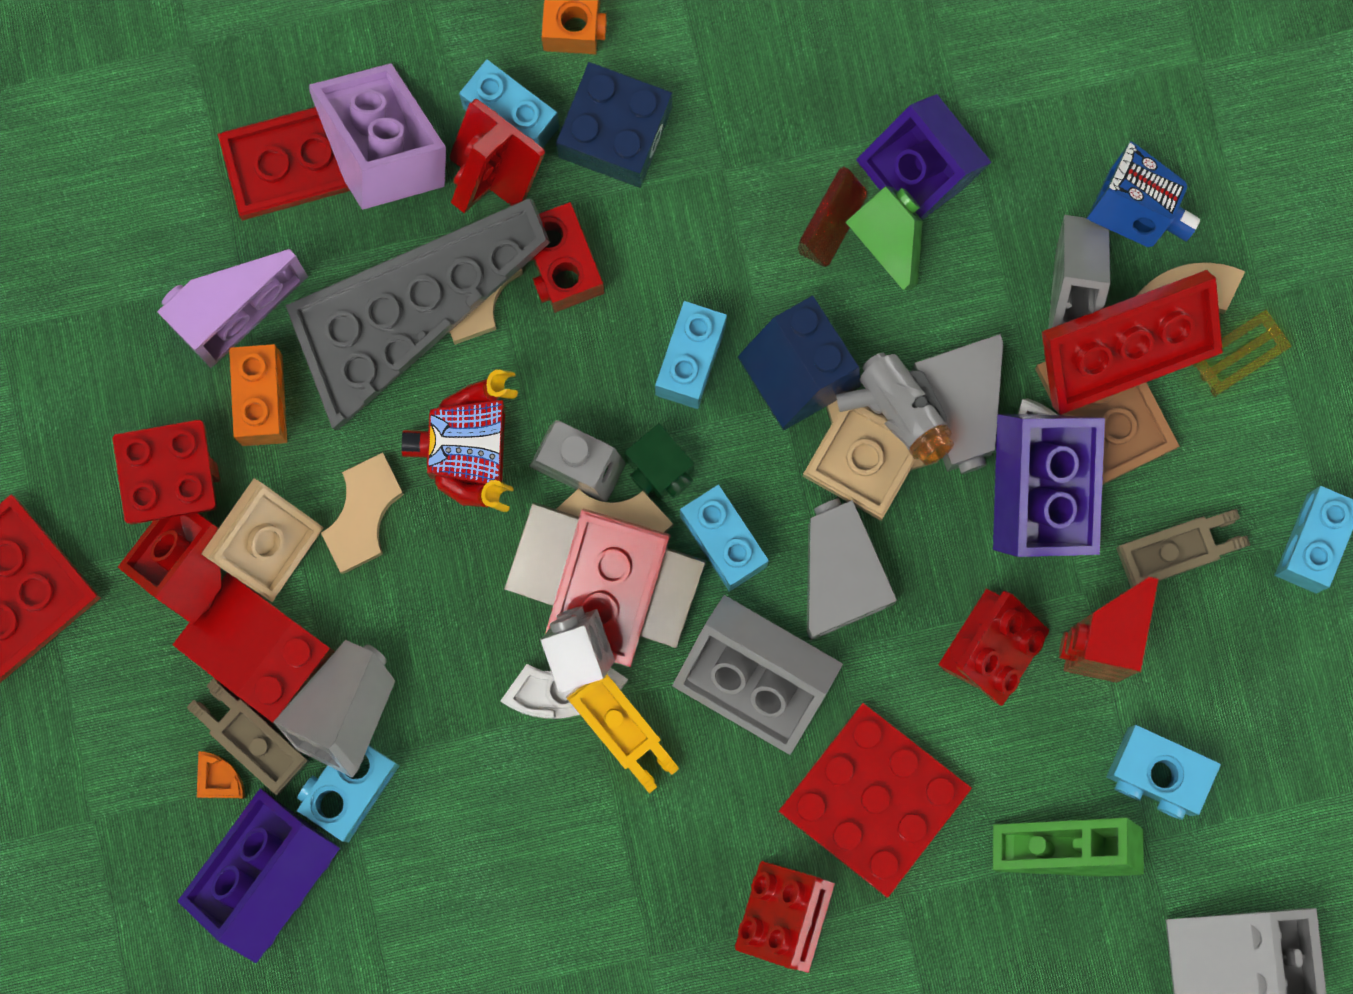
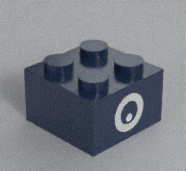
[556,62,672,188]

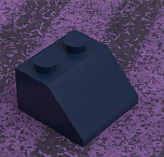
[738,295,861,431]

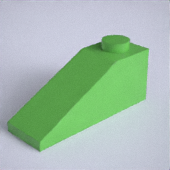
[993,818,1144,877]

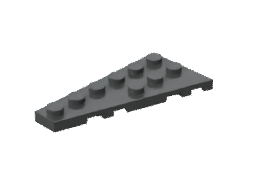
[286,198,550,431]

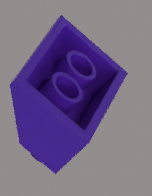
[993,414,1105,557]
[177,788,340,964]

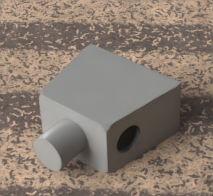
[529,420,626,502]

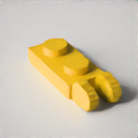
[566,674,679,794]

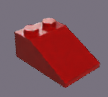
[172,572,335,723]

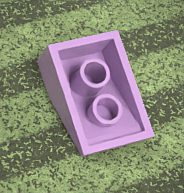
[309,63,446,210]
[157,249,308,368]

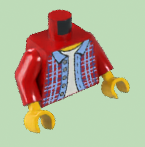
[401,370,518,512]

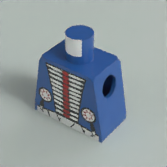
[1087,141,1201,247]

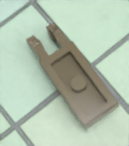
[1116,509,1250,588]
[187,678,310,796]

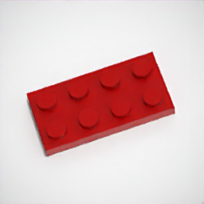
[1042,270,1223,415]

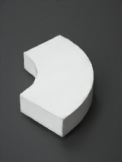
[500,664,628,719]

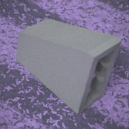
[1048,215,1110,329]
[911,334,1003,474]
[807,498,897,641]
[274,640,395,777]

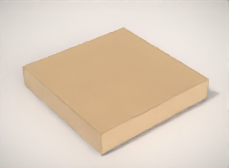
[803,407,921,521]
[201,478,324,602]

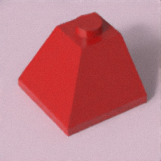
[117,513,221,625]

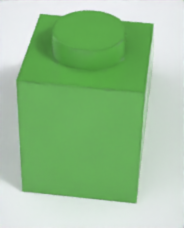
[846,186,923,290]

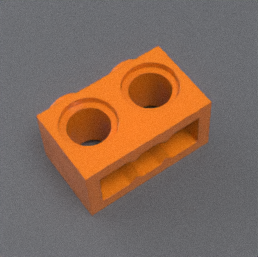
[541,0,607,55]
[229,344,287,446]

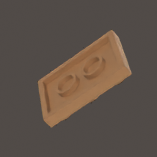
[1035,361,1180,485]

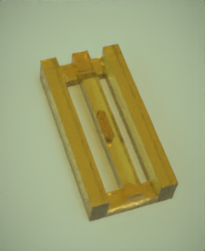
[1192,310,1292,397]

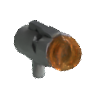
[836,353,954,465]

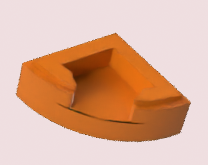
[197,751,245,799]

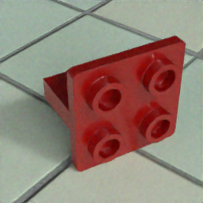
[450,99,545,213]
[112,420,220,525]
[938,589,1049,706]
[735,861,835,973]

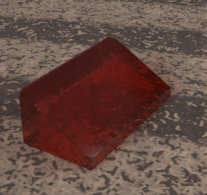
[798,166,867,267]

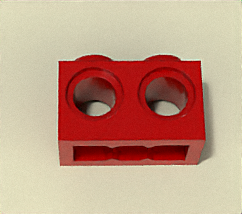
[530,202,604,313]

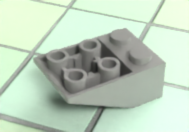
[1165,908,1326,994]

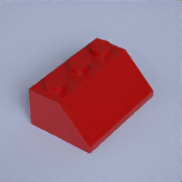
[1059,577,1159,683]

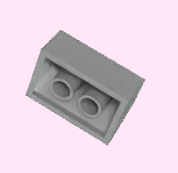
[672,595,843,755]

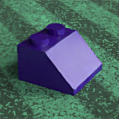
[856,94,992,220]

